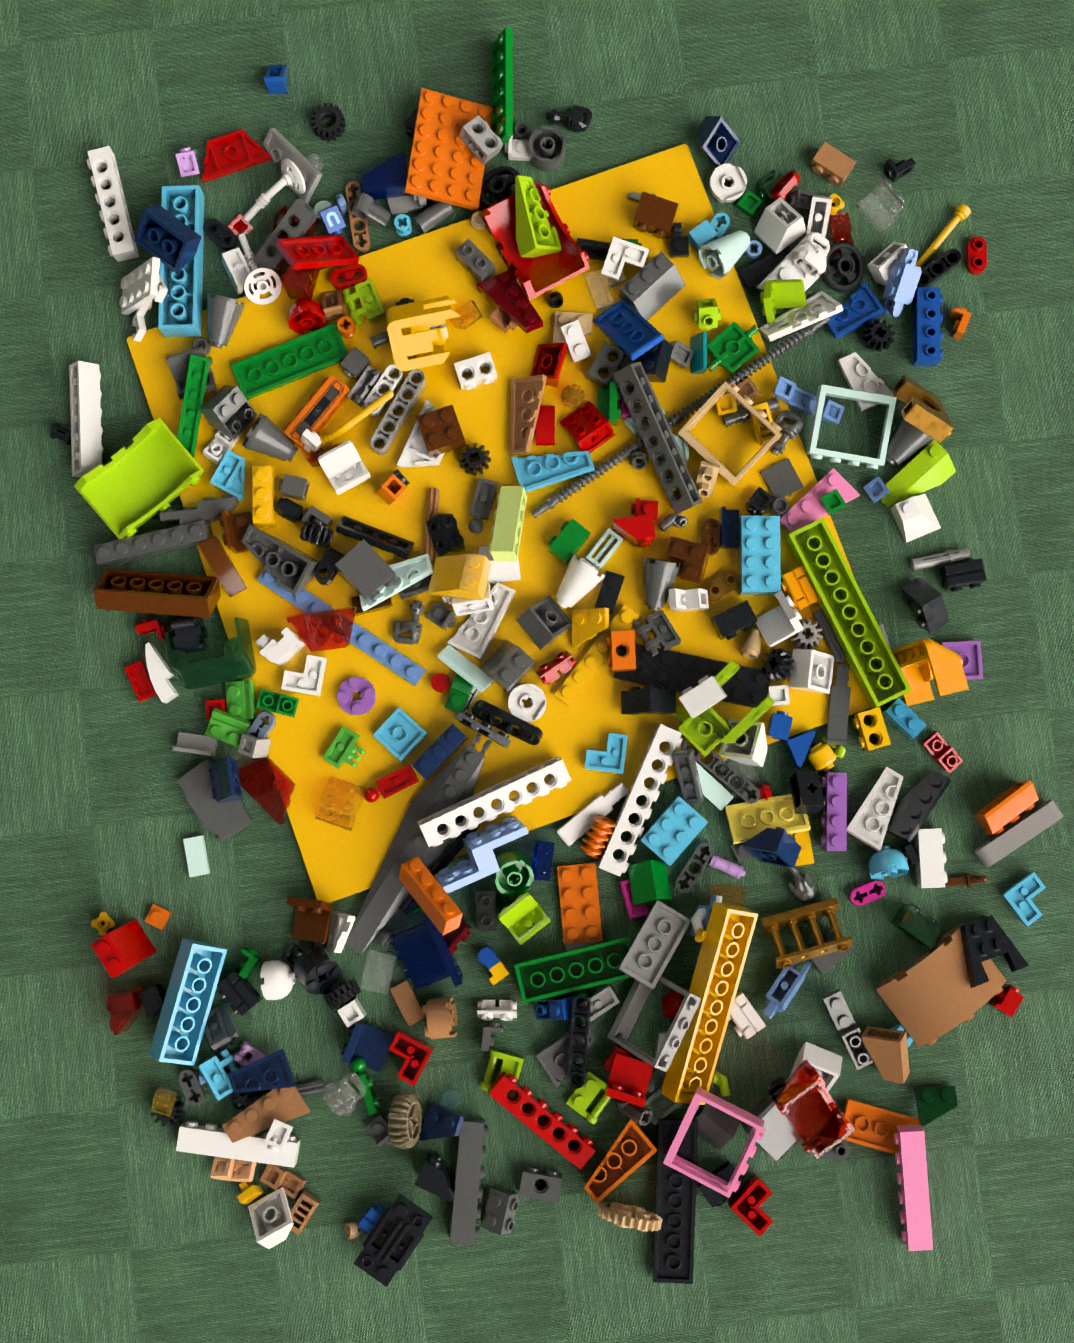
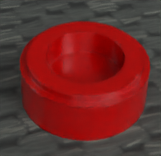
[431,673,451,693]

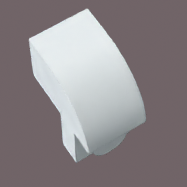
[668,588,709,612]

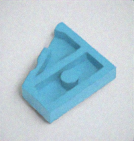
[209,450,245,501]

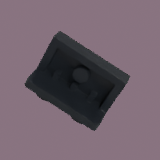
[426,514,466,556]

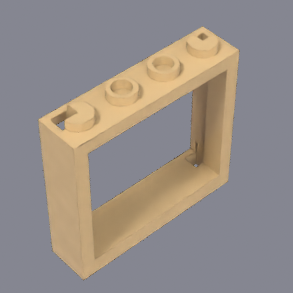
[678,381,783,485]

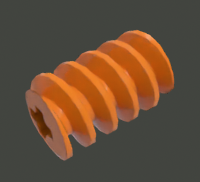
[579,815,617,859]

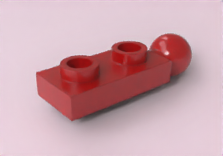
[364,764,419,803]

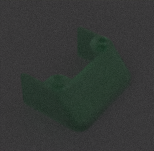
[164,617,256,689]

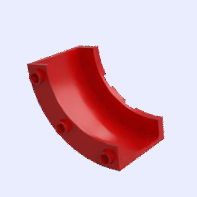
[480,181,590,300]

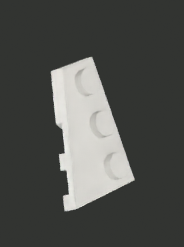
[837,352,894,412]

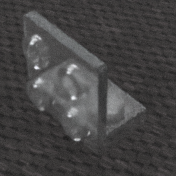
[856,178,905,234]

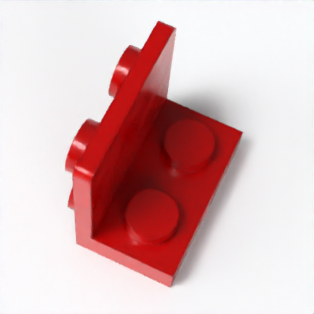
[559,401,615,453]
[604,1053,653,1107]

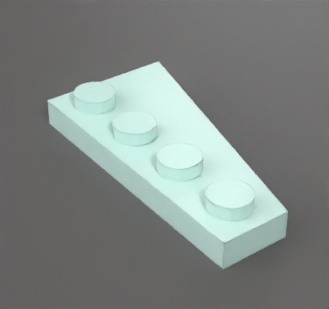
[359,553,433,611]

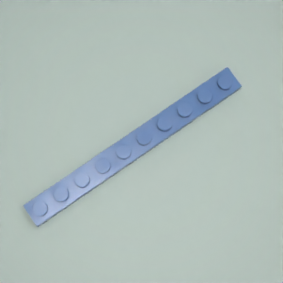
[257,569,426,686]

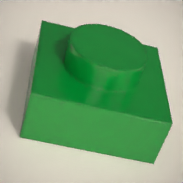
[736,190,763,217]
[819,488,846,516]

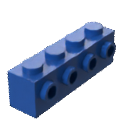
[913,287,943,367]

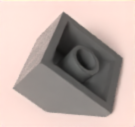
[516,595,572,650]

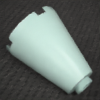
[698,230,750,279]

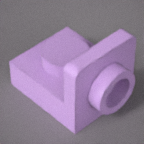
[176,147,200,177]

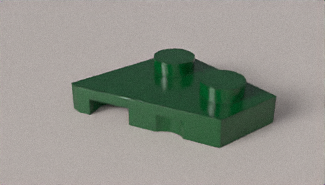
[914,1086,958,1128]

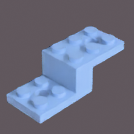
[434,816,528,893]

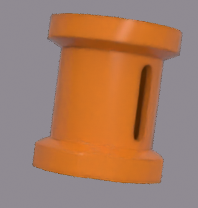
[337,316,356,339]

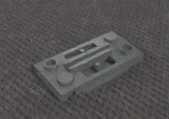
[177,758,253,844]

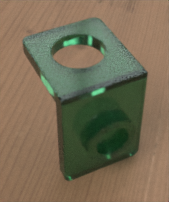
[755,169,776,206]

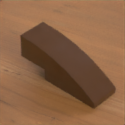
[198,535,247,597]

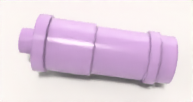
[709,855,746,879]

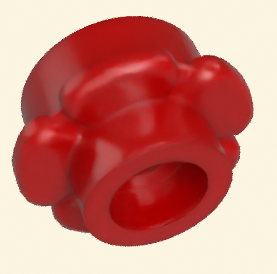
[758,782,773,800]

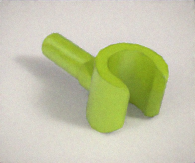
[822,737,846,758]

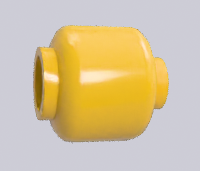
[807,742,836,772]

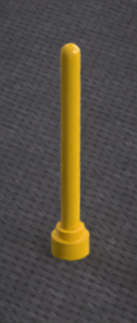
[915,203,971,268]
[319,390,394,451]

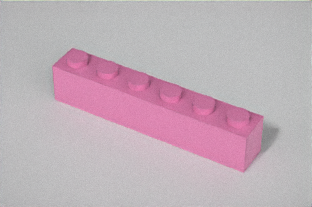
[893,1124,933,1251]

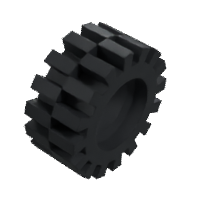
[311,103,346,141]
[323,978,361,1010]

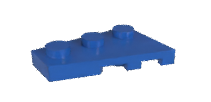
[826,281,885,340]

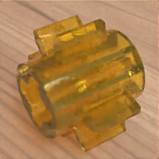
[561,384,585,408]

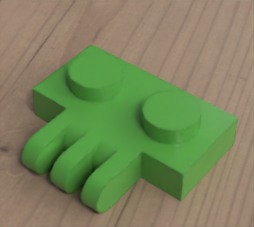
[322,726,366,769]

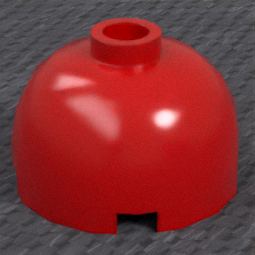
[288,298,326,334]

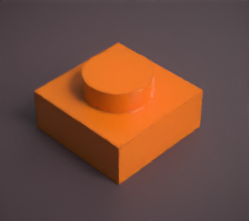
[144,904,172,930]

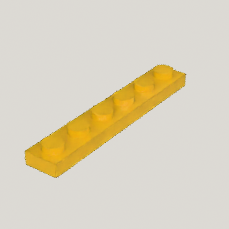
[554,604,640,707]

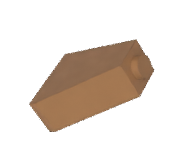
[861,1026,910,1084]

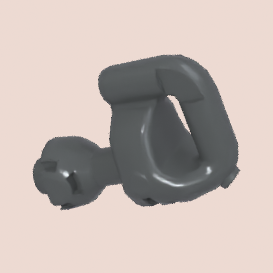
[771,410,804,456]
[392,600,425,645]

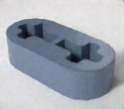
[246,712,276,738]

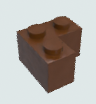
[667,536,712,584]

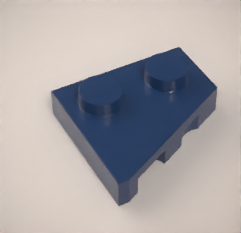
[419,1102,465,1141]

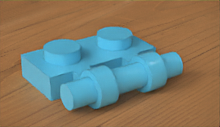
[197,1049,238,1101]

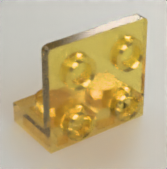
[315,776,366,831]

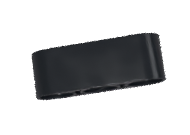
[917,249,961,287]

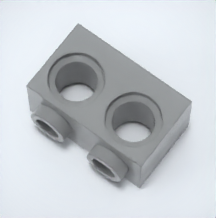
[459,115,503,165]

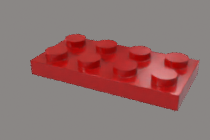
[275,234,359,270]

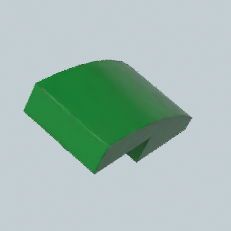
[256,689,299,717]

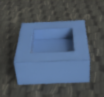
[863,476,890,503]

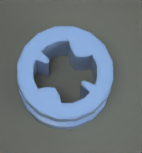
[745,240,762,260]

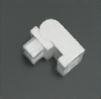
[256,627,306,665]

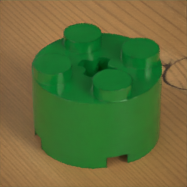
[491,851,534,897]

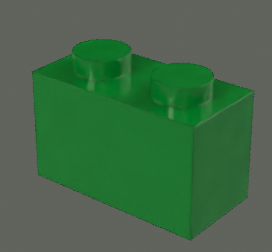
[548,518,590,565]

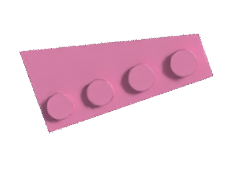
[780,468,860,533]

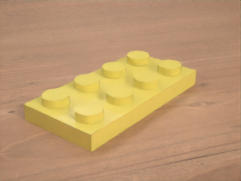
[725,794,811,844]

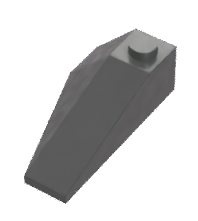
[241,524,320,595]

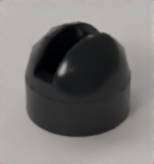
[548,291,563,308]

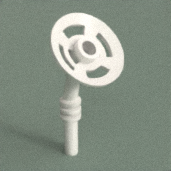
[243,158,306,222]
[238,234,282,305]

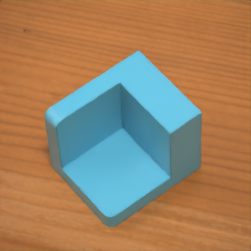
[688,220,717,253]

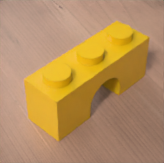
[252,466,276,528]

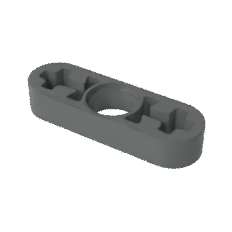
[674,842,714,893]

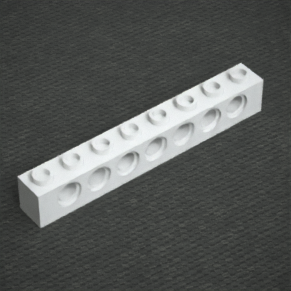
[597,723,683,877]
[417,756,571,847]

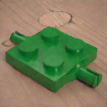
[707,321,759,375]

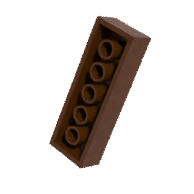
[93,568,221,618]

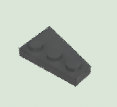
[535,1021,596,1088]

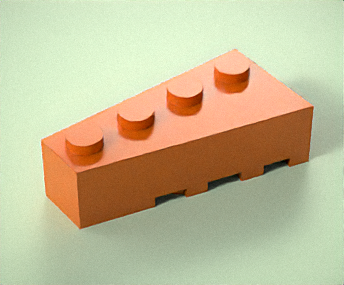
[584,1119,658,1204]

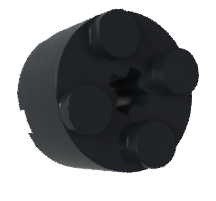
[171,616,208,654]
[294,948,342,995]

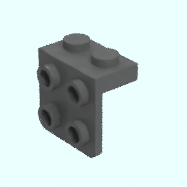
[166,347,216,400]

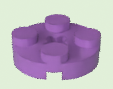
[337,677,376,715]

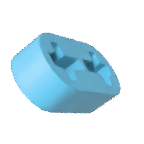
[709,212,730,242]

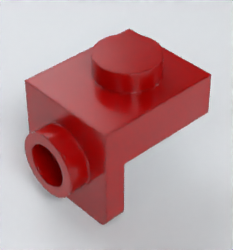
[135,619,168,641]

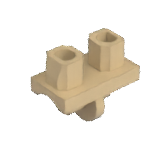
[695,461,720,498]

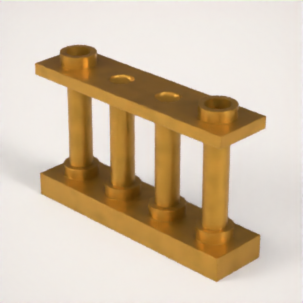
[761,897,853,969]

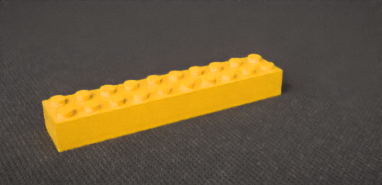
[661,902,758,1105]

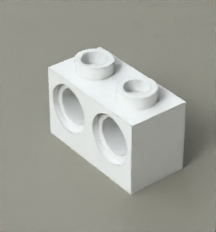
[454,352,497,390]

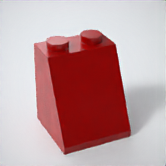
[91,919,157,978]

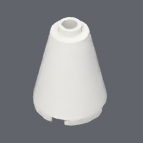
[556,553,606,609]

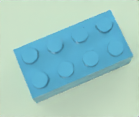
[738,516,781,595]

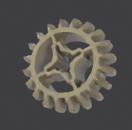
[387,1093,422,1149]

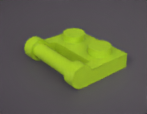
[480,1049,524,1098]
[566,1070,612,1125]

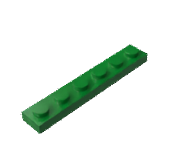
[177,355,210,458]

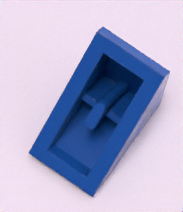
[264,65,287,94]
[784,730,816,768]

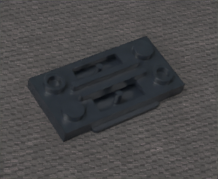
[354,1194,433,1287]

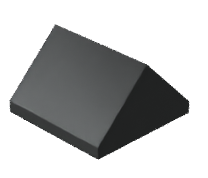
[693,1092,741,1150]

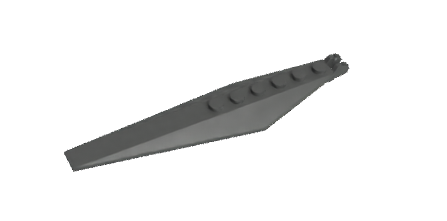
[345,733,492,955]

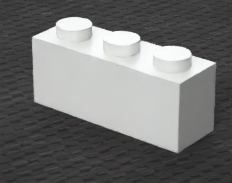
[914,828,948,888]

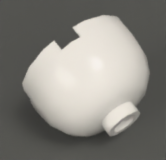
[260,960,296,1000]

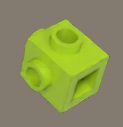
[693,298,721,330]

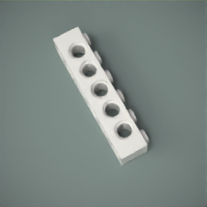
[87,146,139,262]

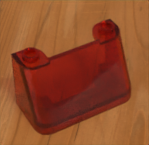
[776,1060,855,1159]

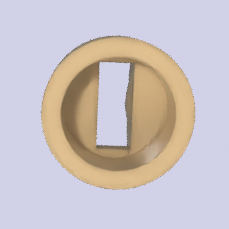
[345,1222,361,1240]

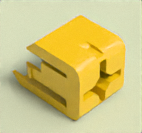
[386,295,461,371]

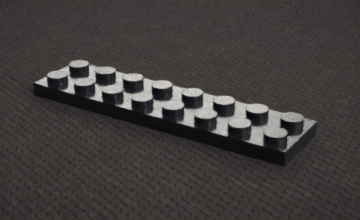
[613,643,771,708]
[652,1118,699,1284]

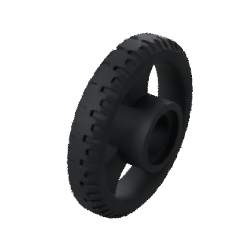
[480,166,521,208]
[820,242,864,292]

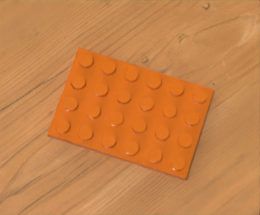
[404,88,493,211]

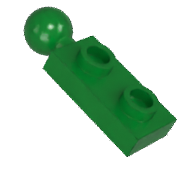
[350,1057,380,1115]

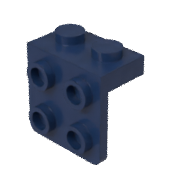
[341,1020,394,1071]

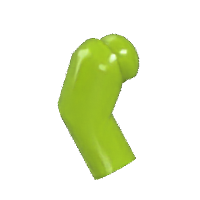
[711,1071,731,1097]

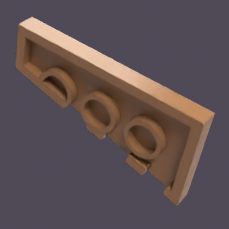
[509,374,547,455]

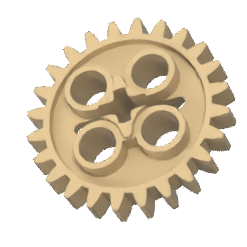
[597,1202,663,1232]

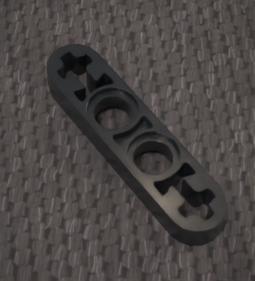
[471,700,543,745]

